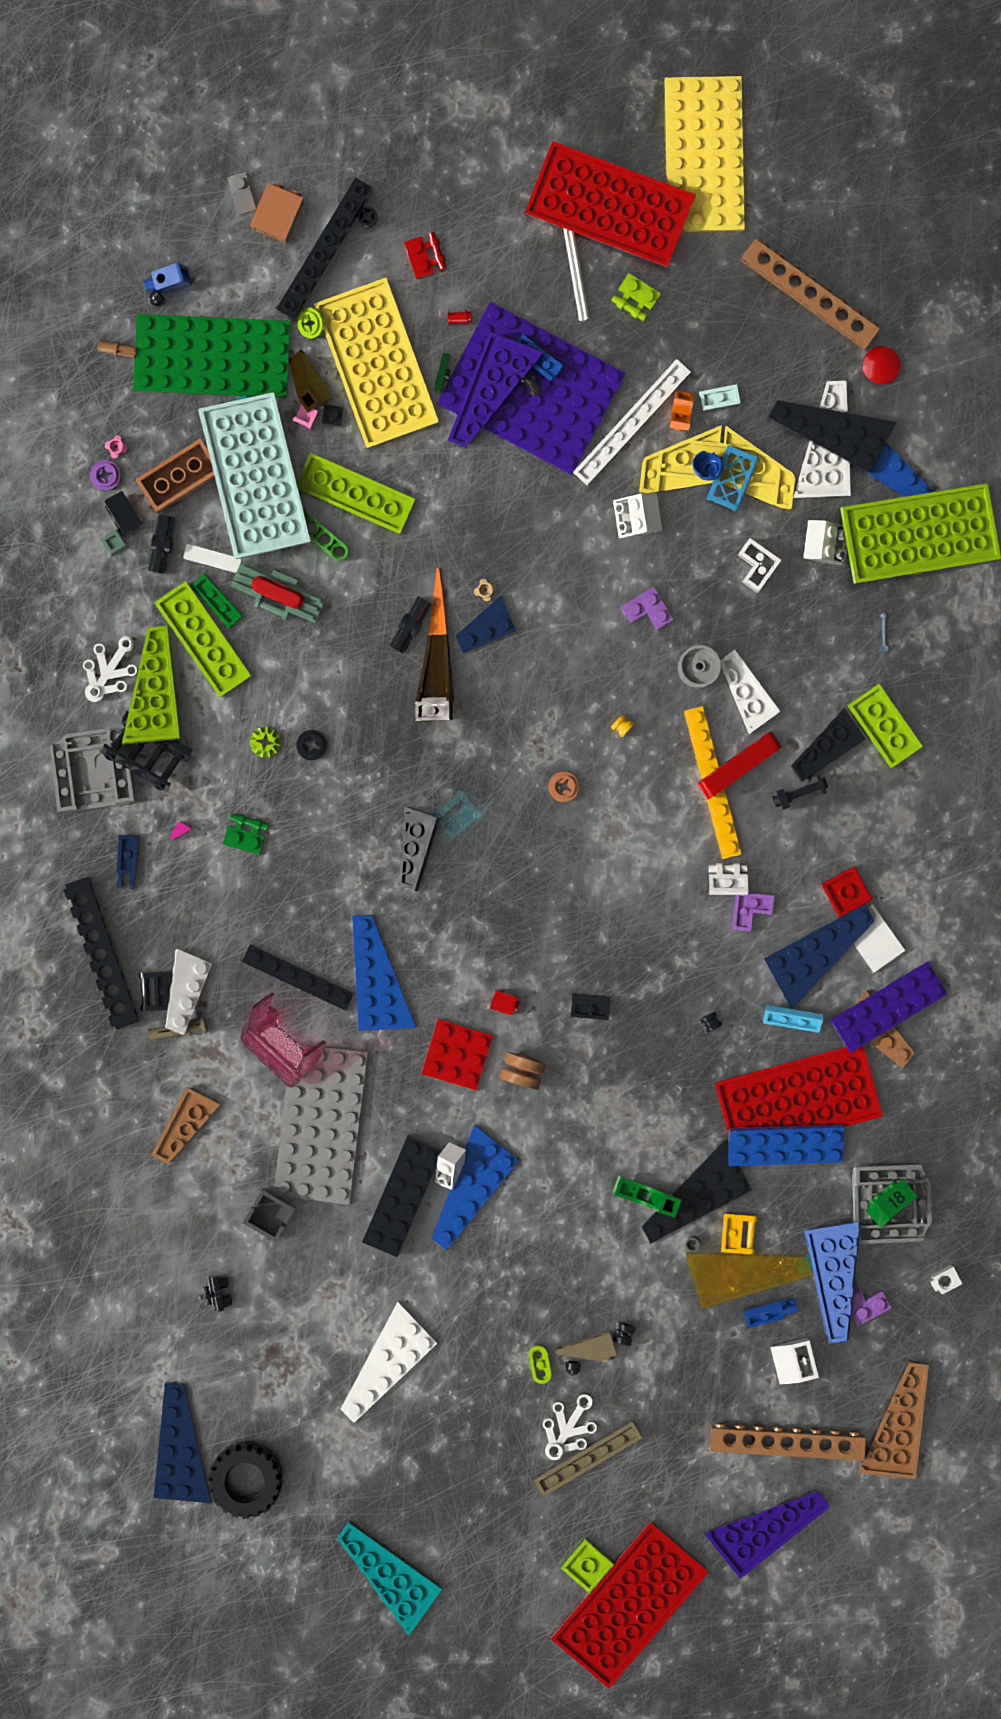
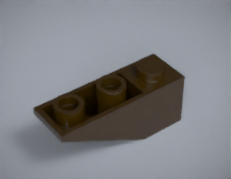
[289,349,333,413]

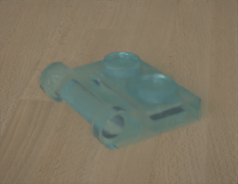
[430,789,482,840]

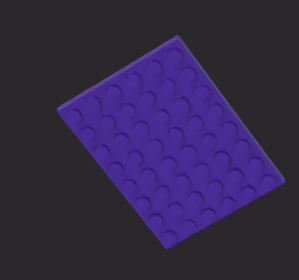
[437,302,626,475]

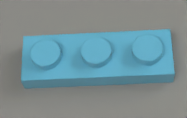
[763,1005,823,1033]

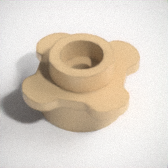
[474,579,496,602]

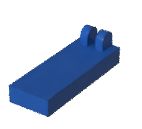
[517,335,564,382]

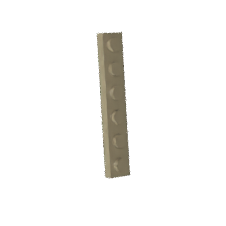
[533,1421,642,1497]

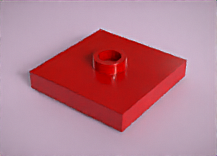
[820,866,873,918]

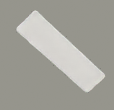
[183,544,241,573]

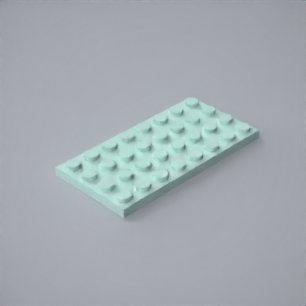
[198,392,311,560]

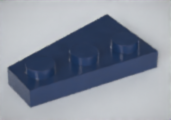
[456,596,516,653]

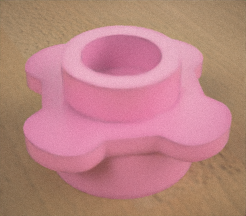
[105,435,128,458]

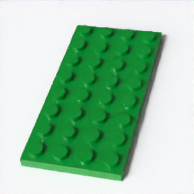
[133,314,290,398]

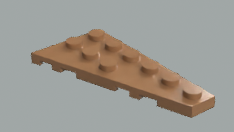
[858,1362,929,1479]

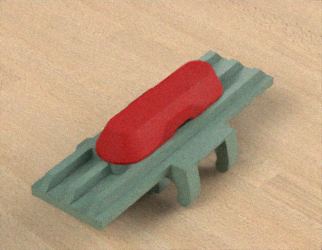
[230,562,326,623]

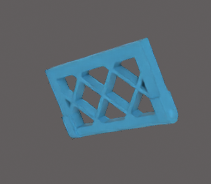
[706,445,759,511]

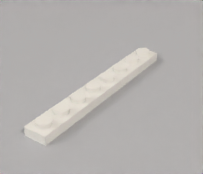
[573,359,691,485]

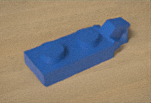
[744,1298,798,1328]

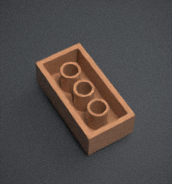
[135,438,215,514]

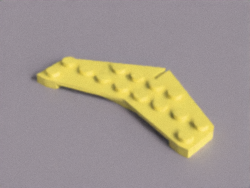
[639,425,795,510]

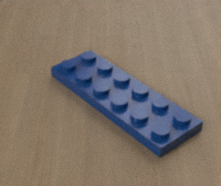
[728,1124,844,1166]

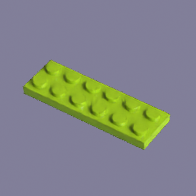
[296,453,416,535]
[154,581,251,698]

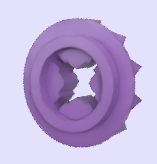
[90,460,121,491]

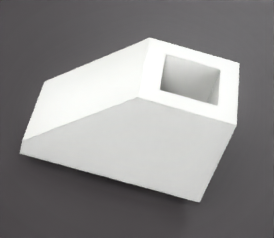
[435,1142,466,1190]

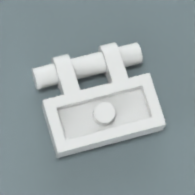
[708,863,748,895]

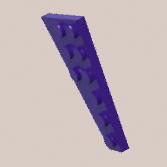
[448,332,543,448]
[704,1491,830,1579]

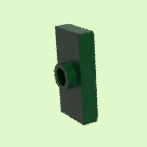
[434,353,451,394]

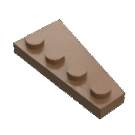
[854,990,914,1068]

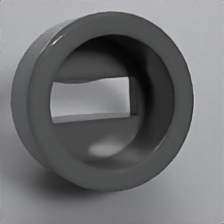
[685,1236,701,1252]

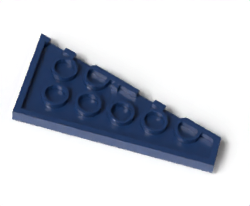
[764,904,874,1009]
[154,1382,211,1504]

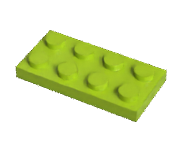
[847,684,923,769]

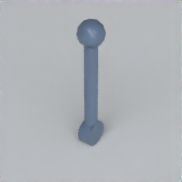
[881,612,889,652]

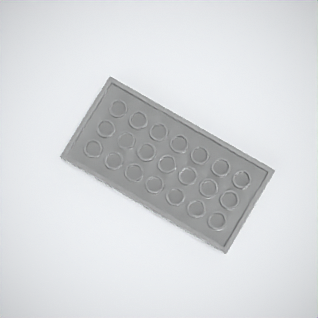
[273,1043,368,1205]

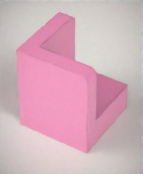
[293,405,319,431]

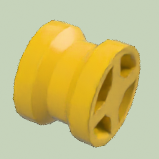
[611,713,634,737]

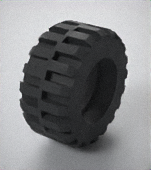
[208,1442,283,1519]

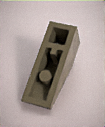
[555,1331,617,1362]

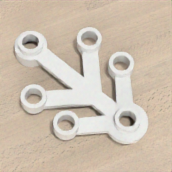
[83,636,138,702]
[543,1393,597,1460]

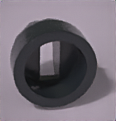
[149,289,165,306]
[565,1361,581,1376]

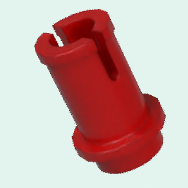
[448,310,472,325]

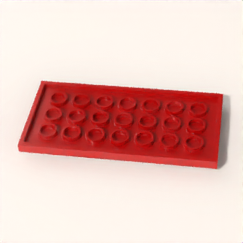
[525,141,696,268]
[714,1045,883,1135]
[551,1521,709,1689]

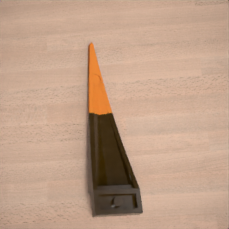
[415,568,454,721]

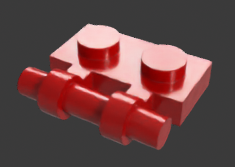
[404,232,447,279]

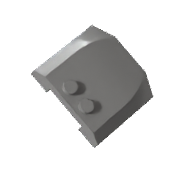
[49,728,135,813]
[852,1164,932,1244]

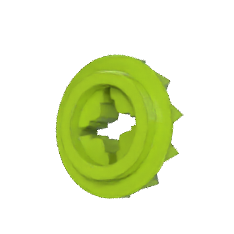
[298,308,325,339]
[250,727,281,758]

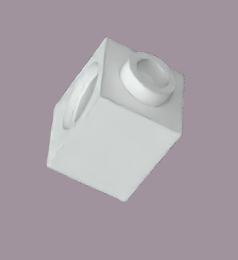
[931,1265,962,1294]

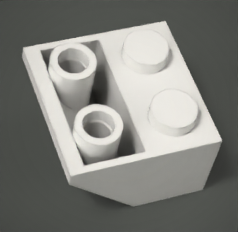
[613,493,662,538]
[804,520,847,565]
[770,1337,819,1384]

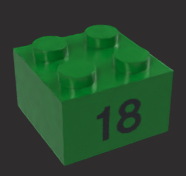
[866,1179,918,1228]

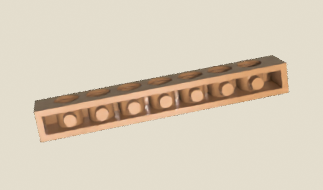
[741,239,880,350]
[710,1423,866,1461]

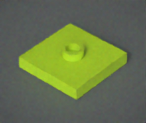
[561,1538,615,1594]

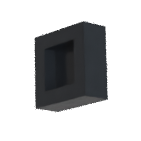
[322,404,344,427]

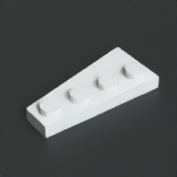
[720,650,780,734]
[165,949,212,1035]

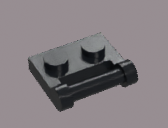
[139,971,173,1011]

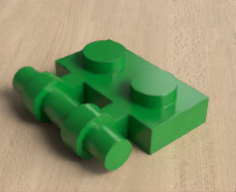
[223,813,268,855]

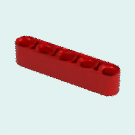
[697,731,782,800]

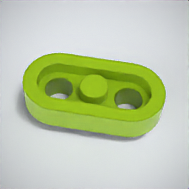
[529,1345,552,1384]

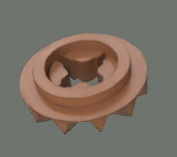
[548,771,579,802]

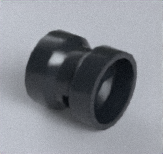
[613,1322,636,1346]

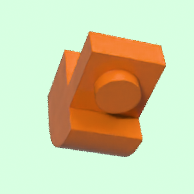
[669,390,694,431]

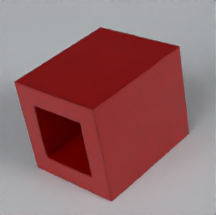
[490,990,520,1016]

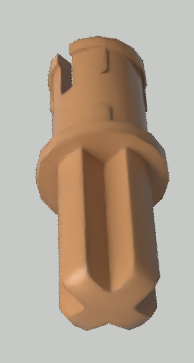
[98,339,137,358]

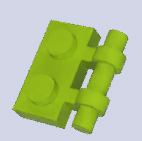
[611,273,661,321]

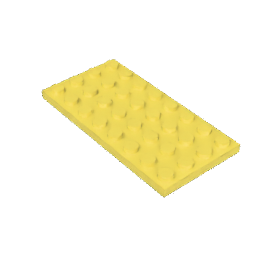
[665,76,745,232]
[314,278,439,449]

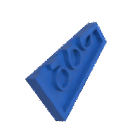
[864,442,933,497]

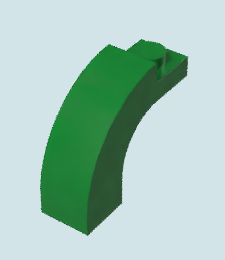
[612,1176,681,1218]

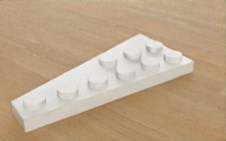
[793,381,851,499]
[341,1302,437,1423]

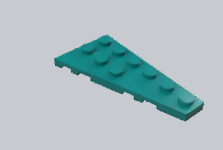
[337,1521,442,1636]

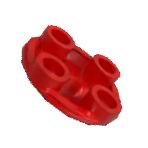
[862,346,901,385]

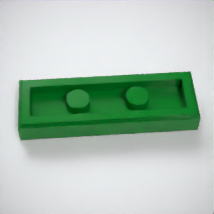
[191,573,244,629]

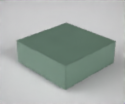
[100,529,127,556]

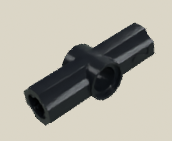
[148,514,175,574]
[389,596,432,654]

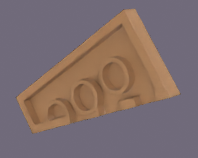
[151,1087,221,1164]

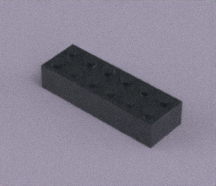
[362,1135,443,1257]

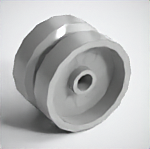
[678,645,721,688]

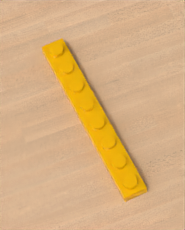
[684,706,741,859]

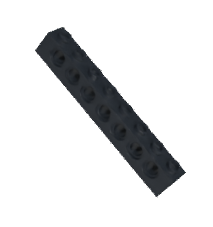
[276,177,373,322]
[64,877,139,1030]

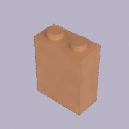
[250,182,304,243]

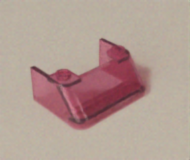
[240,992,326,1088]

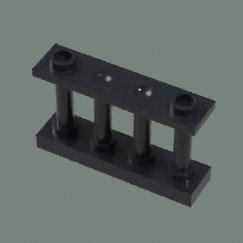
[101,711,193,793]
[770,775,828,811]

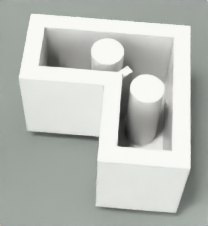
[737,538,781,593]

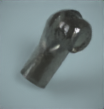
[520,375,541,397]

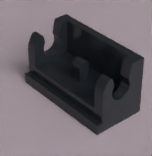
[103,491,142,537]
[571,993,611,1020]

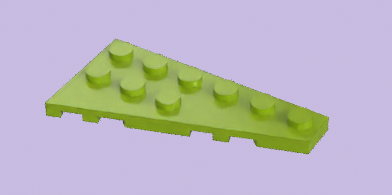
[122,626,180,745]

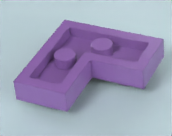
[621,587,673,630]
[731,893,774,932]
[851,1283,892,1326]

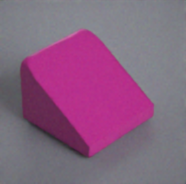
[170,822,193,840]

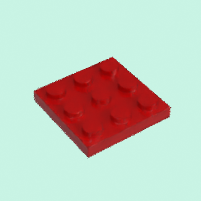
[421,1019,493,1091]

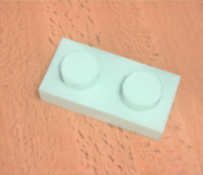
[699,384,741,411]

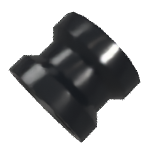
[358,206,377,228]
[698,1011,722,1034]

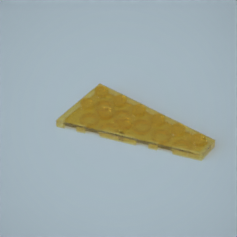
[685,1253,812,1309]

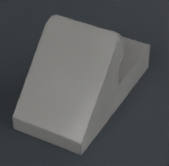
[227,172,256,215]

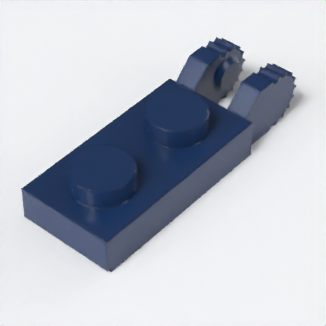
[117,835,139,890]

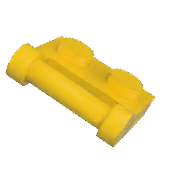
[721,1213,758,1255]

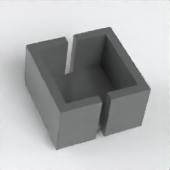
[243,1188,296,1242]

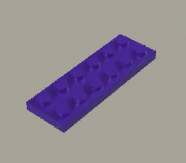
[830,961,947,1053]

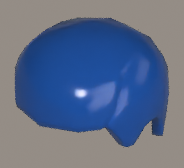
[692,451,723,481]

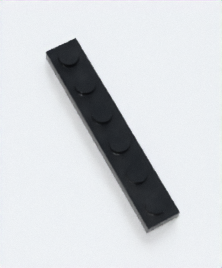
[242,945,354,1011]

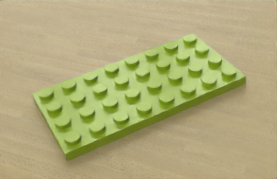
[840,483,1001,584]

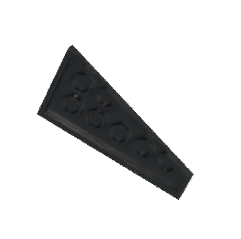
[768,400,897,473]
[641,1139,752,1244]

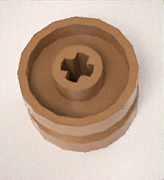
[499,1052,546,1090]

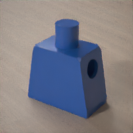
[144,262,192,293]

